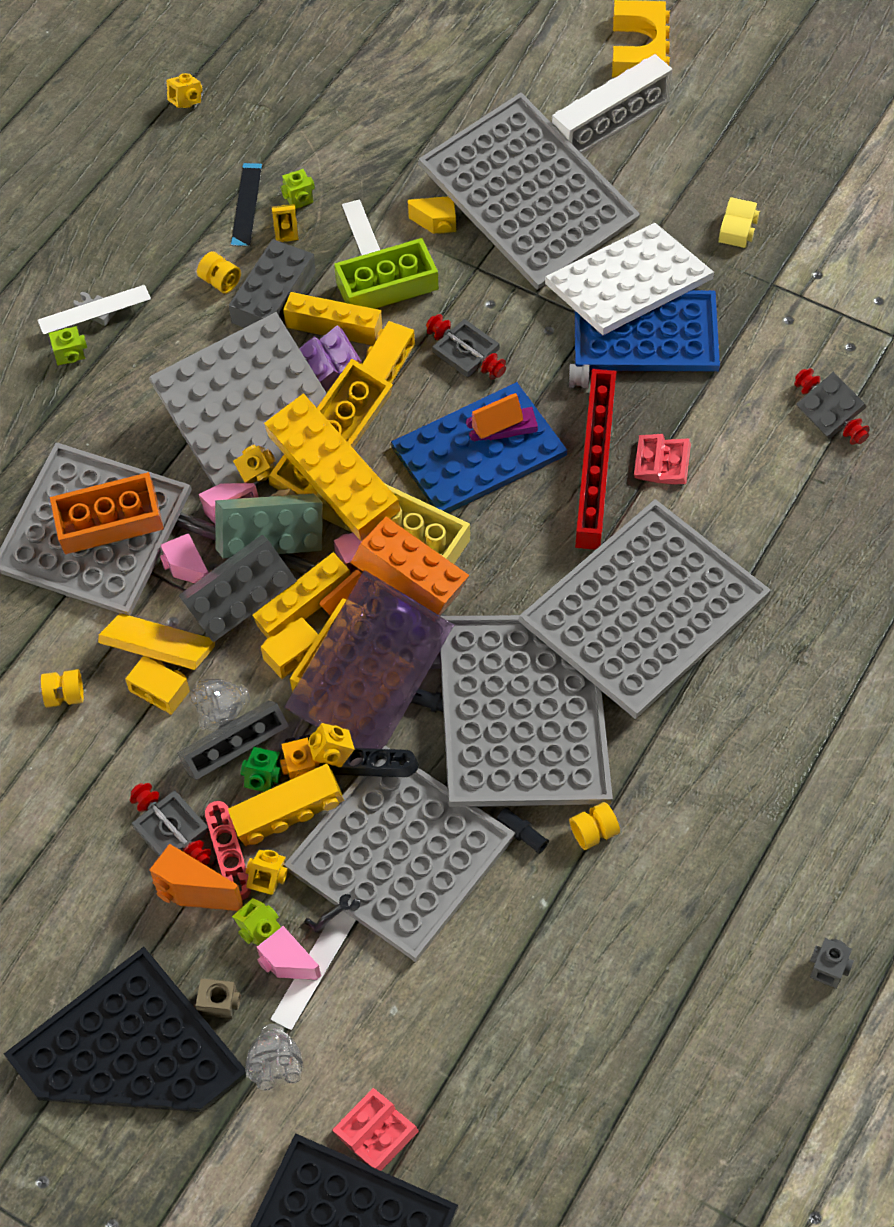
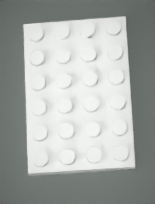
[545,223,714,335]

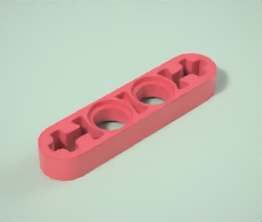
[205,801,251,900]

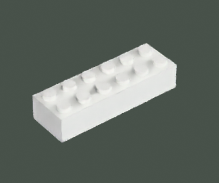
[552,54,673,154]

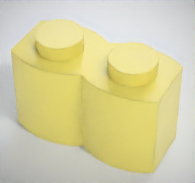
[719,197,760,248]

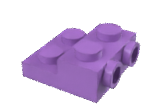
[299,325,362,391]

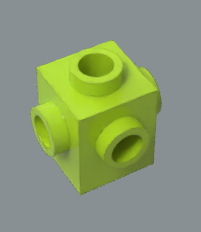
[281,169,315,209]
[49,326,87,366]
[232,898,281,946]

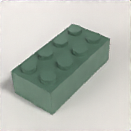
[215,493,323,558]

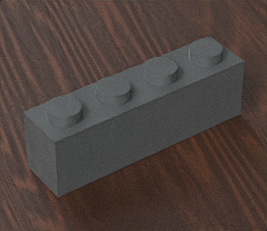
[177,700,289,780]

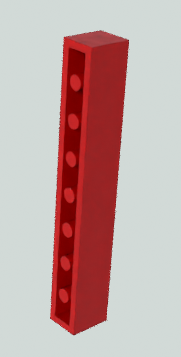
[575,369,616,550]

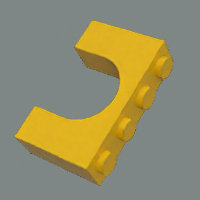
[612,0,670,78]

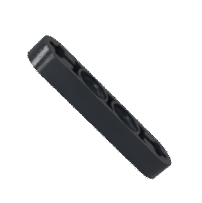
[319,748,419,778]

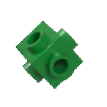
[241,747,282,792]

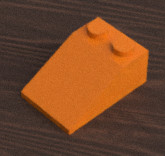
[150,844,243,911]

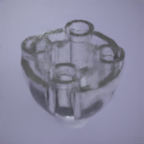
[190,679,250,731]
[245,1024,304,1091]

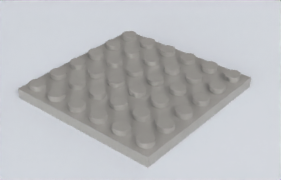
[149,312,327,486]
[0,442,192,616]
[284,746,515,962]

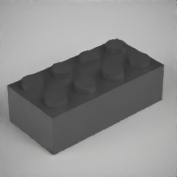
[229,239,316,328]
[178,535,297,642]

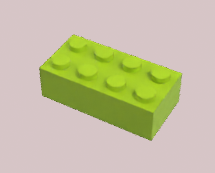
[334,238,439,309]

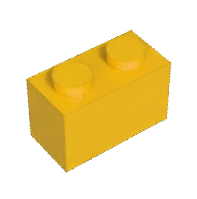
[261,617,318,679]
[125,656,190,715]

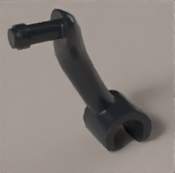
[304,894,361,933]

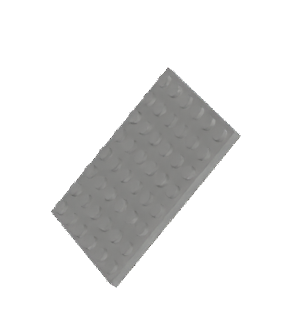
[418,93,640,290]
[519,499,771,719]
[438,615,613,807]

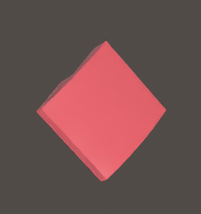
[634,434,691,484]
[332,1088,419,1171]

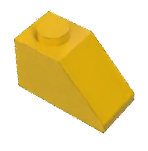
[408,196,456,234]
[272,204,299,242]

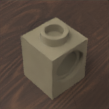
[195,978,241,1019]

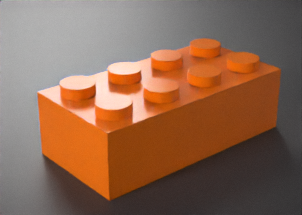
[50,472,164,554]
[351,517,469,622]

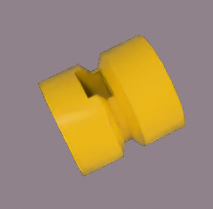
[197,251,241,294]
[41,669,84,708]
[569,802,620,850]

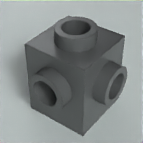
[810,938,854,989]

